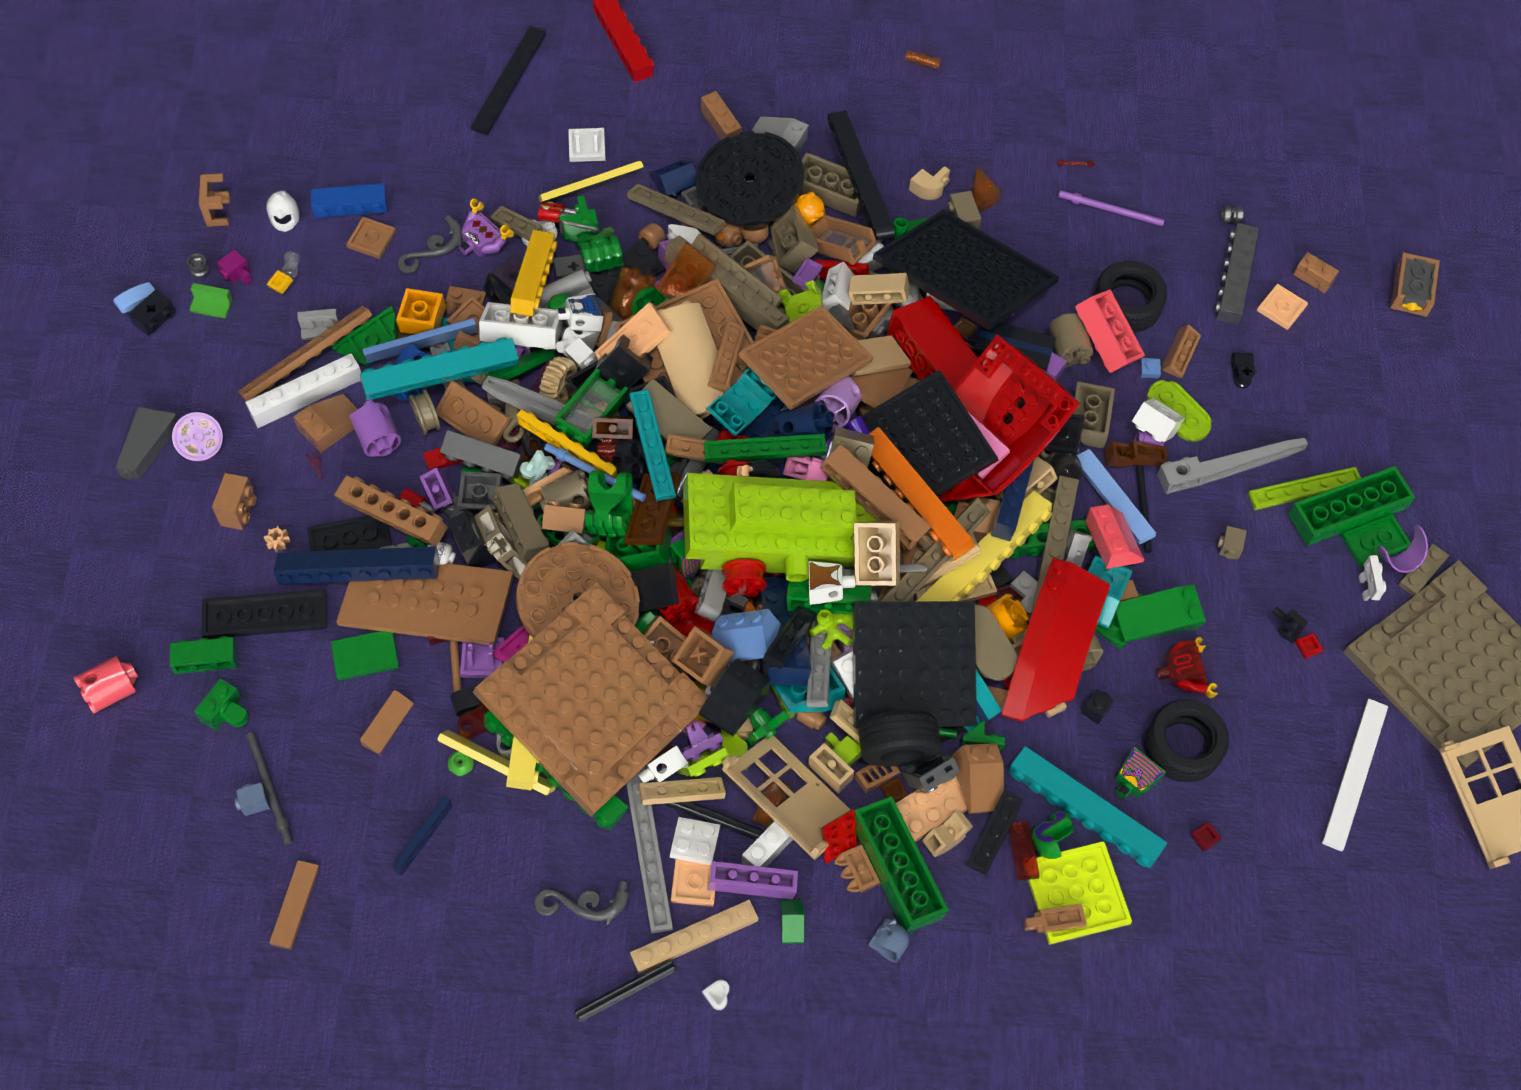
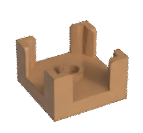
[199,174,230,227]

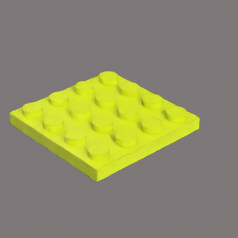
[1022,841,1132,945]

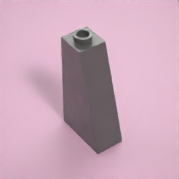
[116,407,179,480]

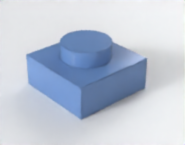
[1140,358,1161,379]

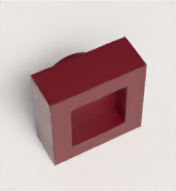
[1190,822,1222,852]

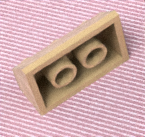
[854,521,900,586]

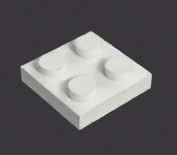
[670,817,720,865]

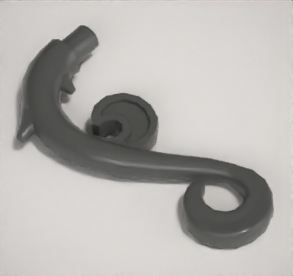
[397,215,462,275]
[534,881,629,925]

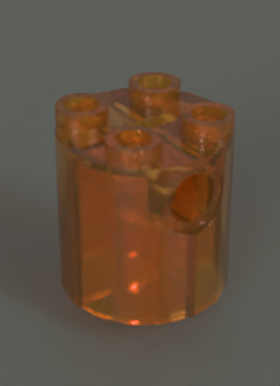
[609,267,657,320]

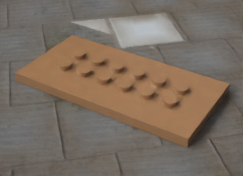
[336,563,514,646]

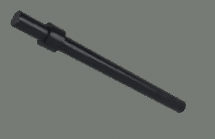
[1136,465,1152,553]

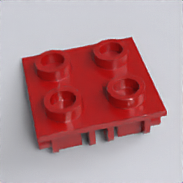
[822,809,857,864]

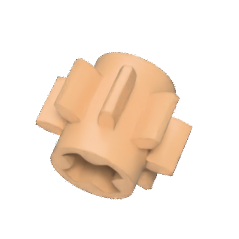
[264,526,291,553]

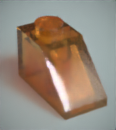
[972,168,1001,212]
[752,780,791,827]

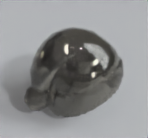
[1045,451,1083,486]

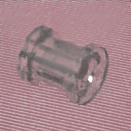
[282,252,300,277]

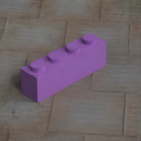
[707,861,798,900]

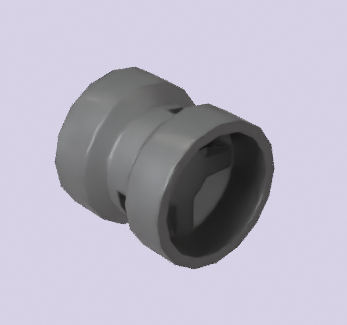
[1221,205,1244,224]
[187,253,210,279]

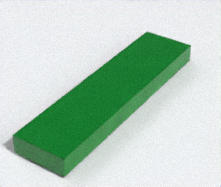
[485,348,556,381]

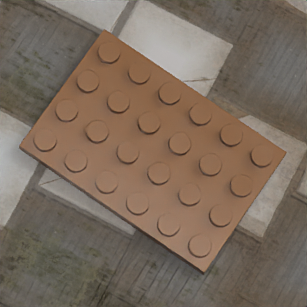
[739,305,874,410]

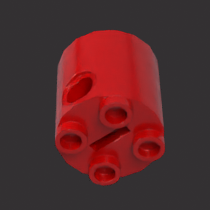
[657,566,699,625]

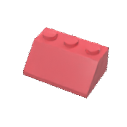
[1085,504,1144,569]

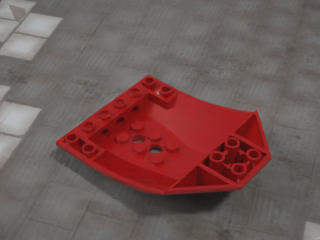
[938,334,1080,502]

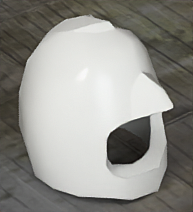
[266,191,299,232]

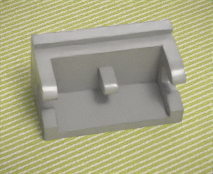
[1063,529,1093,567]

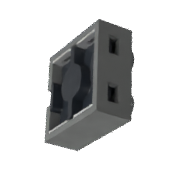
[902,752,960,793]

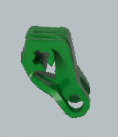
[576,227,623,273]
[585,469,634,537]

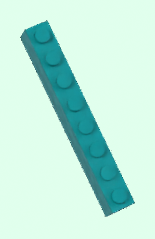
[360,337,519,401]
[1008,746,1167,869]

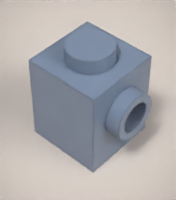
[234,783,270,816]

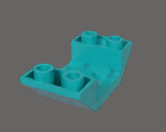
[706,367,777,436]
[1088,553,1135,629]

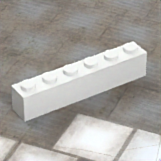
[245,354,361,428]

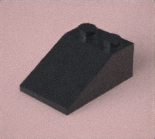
[699,658,771,736]

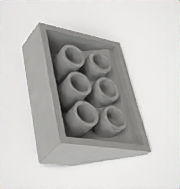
[748,117,809,179]

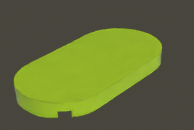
[1147,380,1212,442]

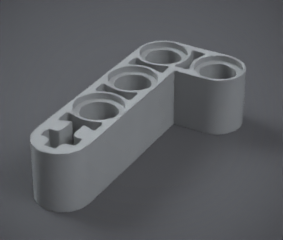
[695,569,726,622]

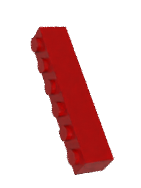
[592,0,655,83]

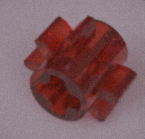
[597,438,617,462]

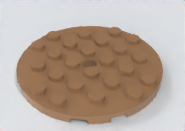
[516,542,640,638]

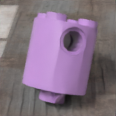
[815,376,862,429]

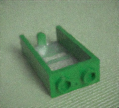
[554,368,629,448]

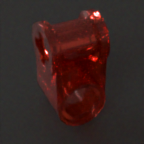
[457,704,489,740]

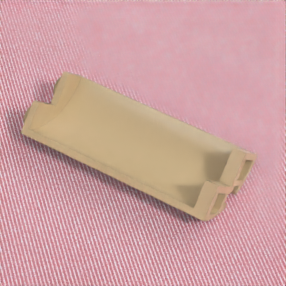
[657,301,731,420]

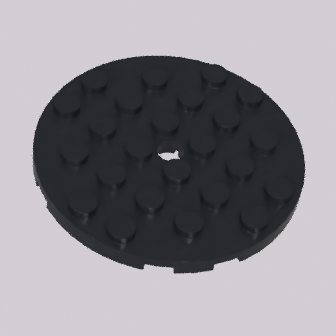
[696,131,804,226]

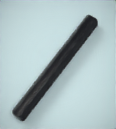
[666,801,765,840]
[575,960,676,1022]

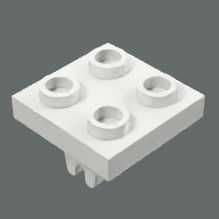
[569,128,606,162]

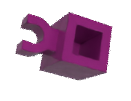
[217,250,252,286]

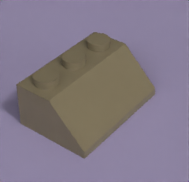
[1073,381,1115,448]

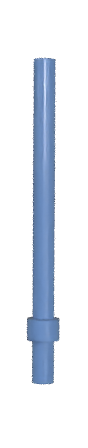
[544,443,646,502]

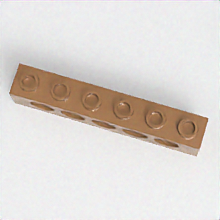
[334,475,448,546]

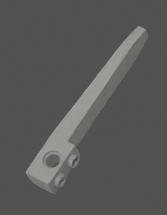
[482,376,621,446]
[1157,438,1308,494]

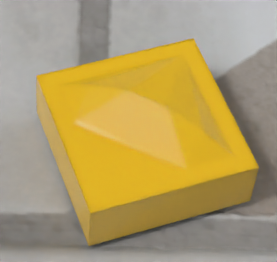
[267,270,293,294]

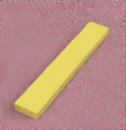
[538,161,643,203]
[437,730,555,795]

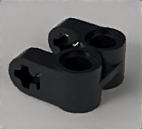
[615,436,649,480]

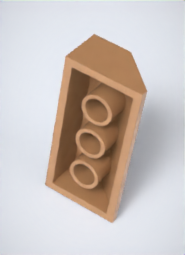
[848,303,893,340]

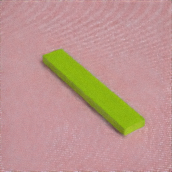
[1247,467,1361,510]

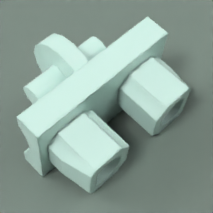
[520,450,555,486]

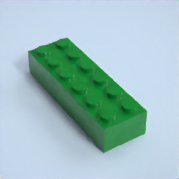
[1288,466,1415,546]
[855,796,949,933]

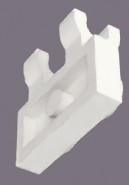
[1359,555,1386,601]

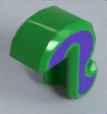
[1031,811,1074,859]

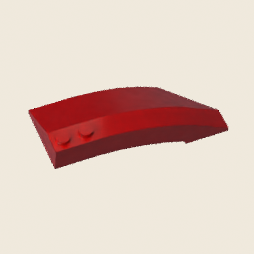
[1002,558,1110,722]

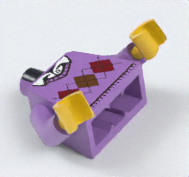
[459,198,514,257]

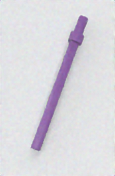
[1059,190,1164,226]

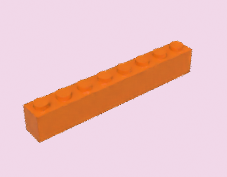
[868,427,975,561]

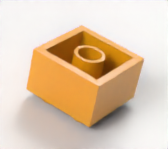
[396,288,446,334]

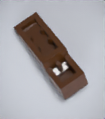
[1105,441,1168,468]

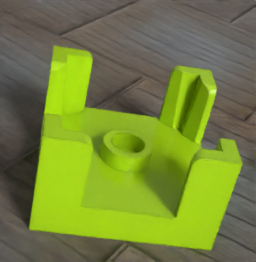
[778,280,824,324]

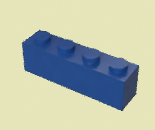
[311,183,388,218]

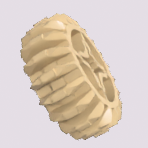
[539,356,578,404]

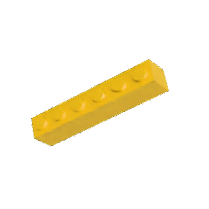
[510,230,557,316]

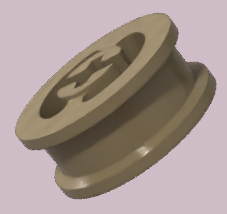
[409,389,441,435]

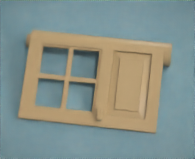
[1439,726,1521,869]
[722,736,850,860]

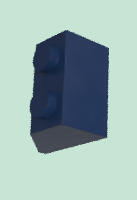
[649,160,697,197]

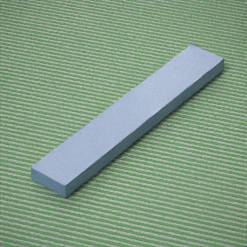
[1073,449,1156,545]

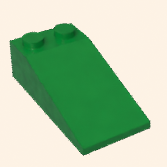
[1115,584,1206,642]

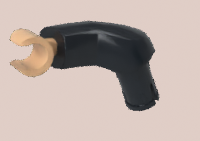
[737,460,780,478]

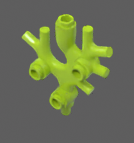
[807,579,873,650]

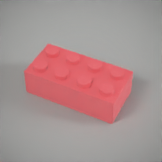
[1075,289,1145,373]

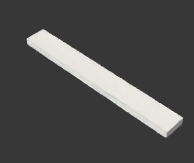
[1322,699,1388,852]

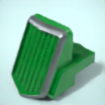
[559,196,601,242]

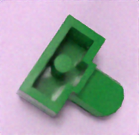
[194,679,249,731]

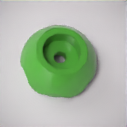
[448,751,474,776]

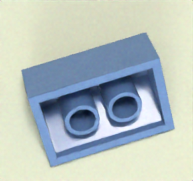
[712,609,781,662]

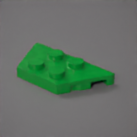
[331,306,397,367]

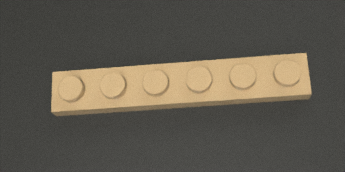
[630,900,758,974]

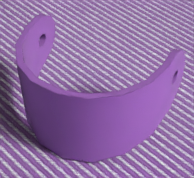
[1377,525,1428,573]

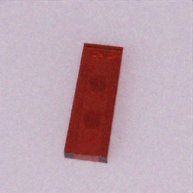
[1008,822,1040,880]

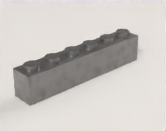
[1214,223,1259,325]

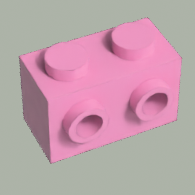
[783,456,828,481]

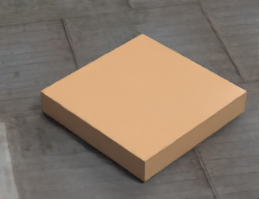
[1257,284,1308,330]
[671,859,715,907]

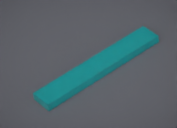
[629,389,676,501]

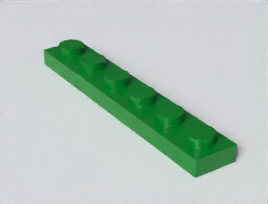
[704,434,826,463]

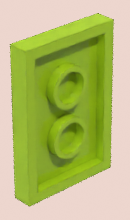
[677,747,728,777]

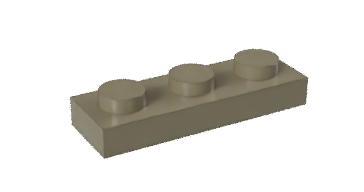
[490,206,543,241]
[1398,544,1449,597]

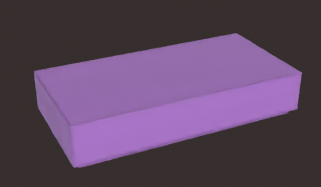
[792,258,823,289]

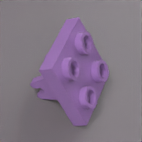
[460,638,505,678]
[680,722,724,761]

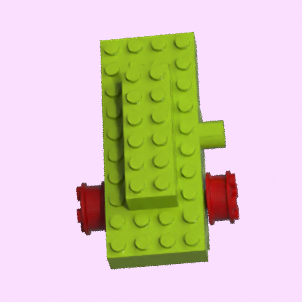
[683,460,877,597]

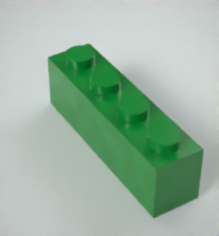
[787,580,871,614]

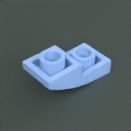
[113,282,155,313]

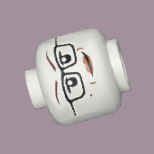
[427,542,456,565]

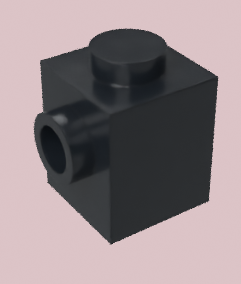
[1081,689,1114,725]

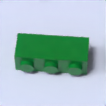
[170,636,237,674]

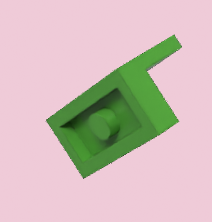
[190,283,233,318]

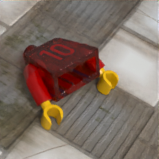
[1156,637,1218,698]

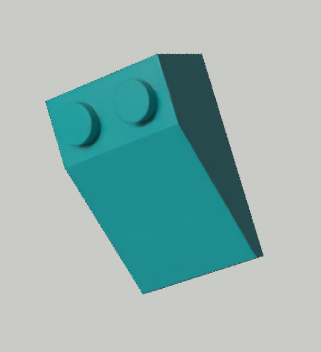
[772,666,846,712]

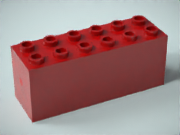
[887,296,979,388]

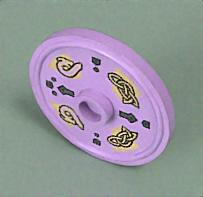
[172,412,223,461]

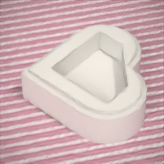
[702,980,729,1010]

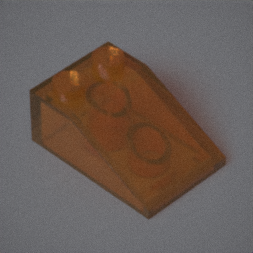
[656,242,716,299]

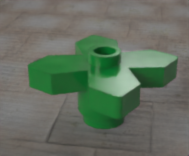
[745,707,790,747]

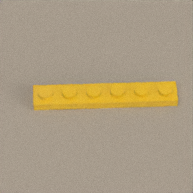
[517,409,617,479]

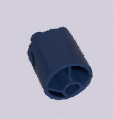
[775,401,833,440]

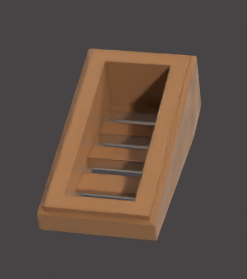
[854,765,901,794]

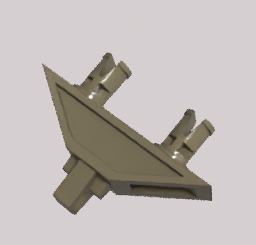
[474,505,529,579]

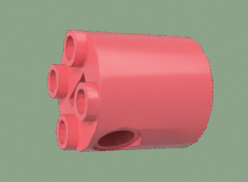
[73,655,138,714]

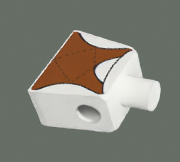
[809,561,855,605]
[638,744,688,783]

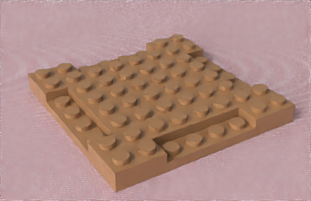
[473,582,708,817]

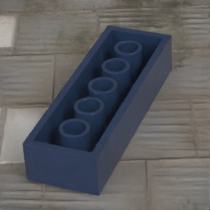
[754,577,811,686]

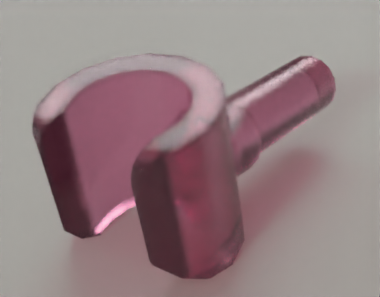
[306,451,323,479]

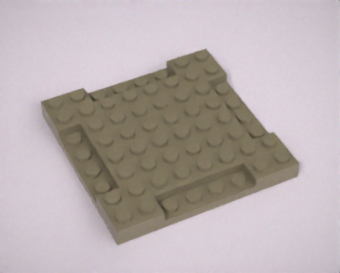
[1343,560,1521,771]

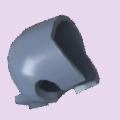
[868,918,909,962]

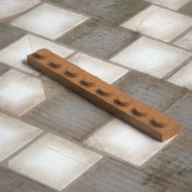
[237,305,372,401]

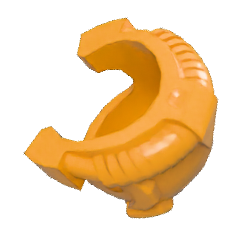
[794,192,824,228]

